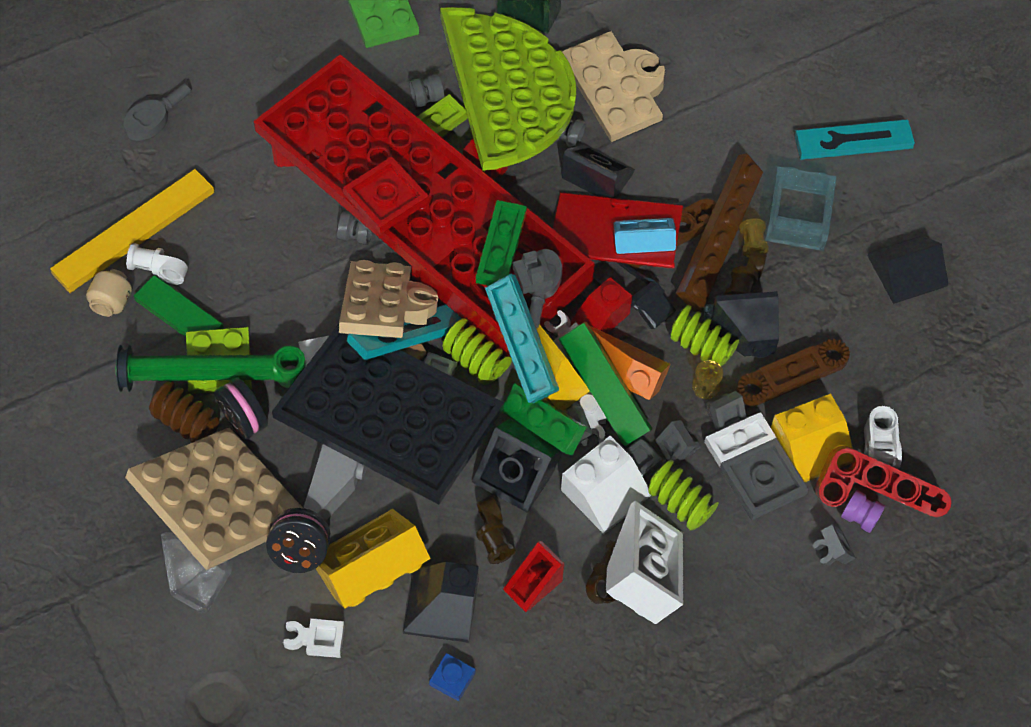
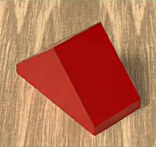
[503,541,564,612]

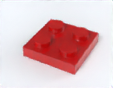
[343,156,429,234]

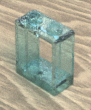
[765,166,837,251]

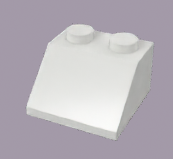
[561,436,651,534]

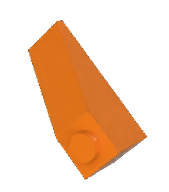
[589,325,671,400]

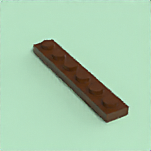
[676,153,763,311]

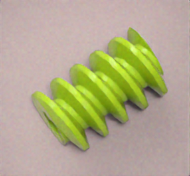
[671,305,739,370]
[442,318,512,385]
[648,459,719,530]

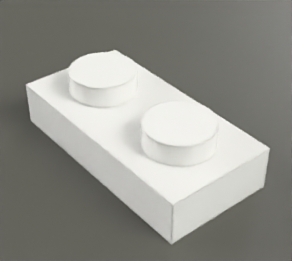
[704,412,777,467]

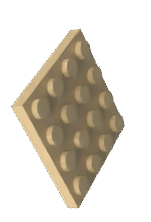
[125,428,303,570]

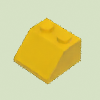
[771,393,853,482]

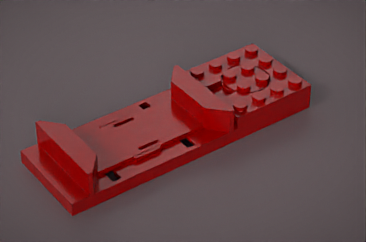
[254,54,595,357]

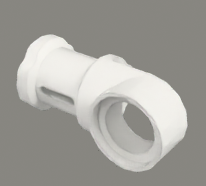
[126,243,188,285]

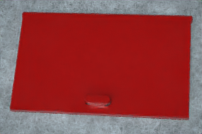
[553,192,683,269]

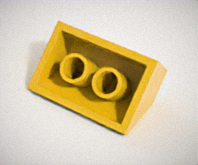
[316,509,431,608]

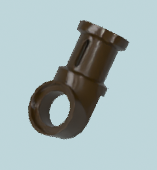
[724,249,767,295]
[476,496,516,564]
[586,540,617,604]

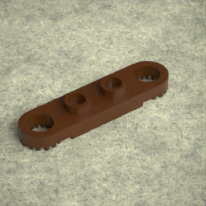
[736,339,850,406]

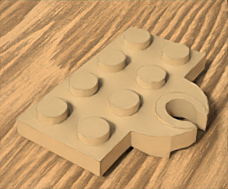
[562,31,665,142]
[339,260,438,338]

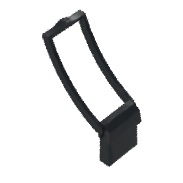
[593,262,676,329]

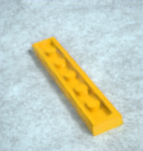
[50,169,214,293]

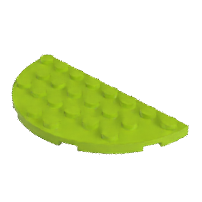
[440,7,576,171]

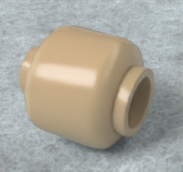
[86,269,132,317]

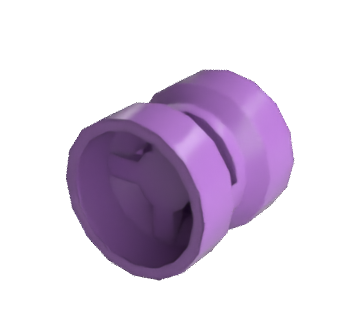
[841,490,886,534]

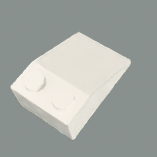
[606,501,683,624]

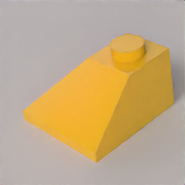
[536,324,590,411]

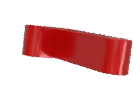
[815,446,951,517]

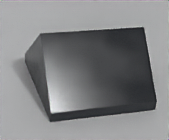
[562,144,635,198]
[867,236,949,304]

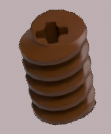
[149,381,219,443]

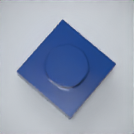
[429,653,476,701]

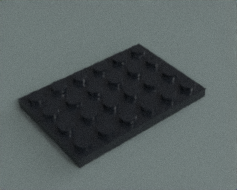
[272,324,504,505]

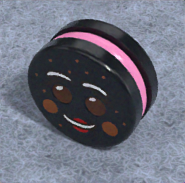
[214,377,268,439]
[266,508,330,573]

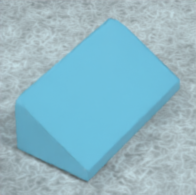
[614,218,676,254]

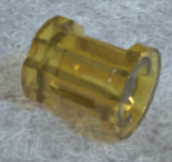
[739,218,769,257]
[692,360,723,400]

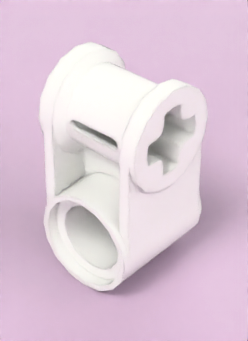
[864,406,902,469]

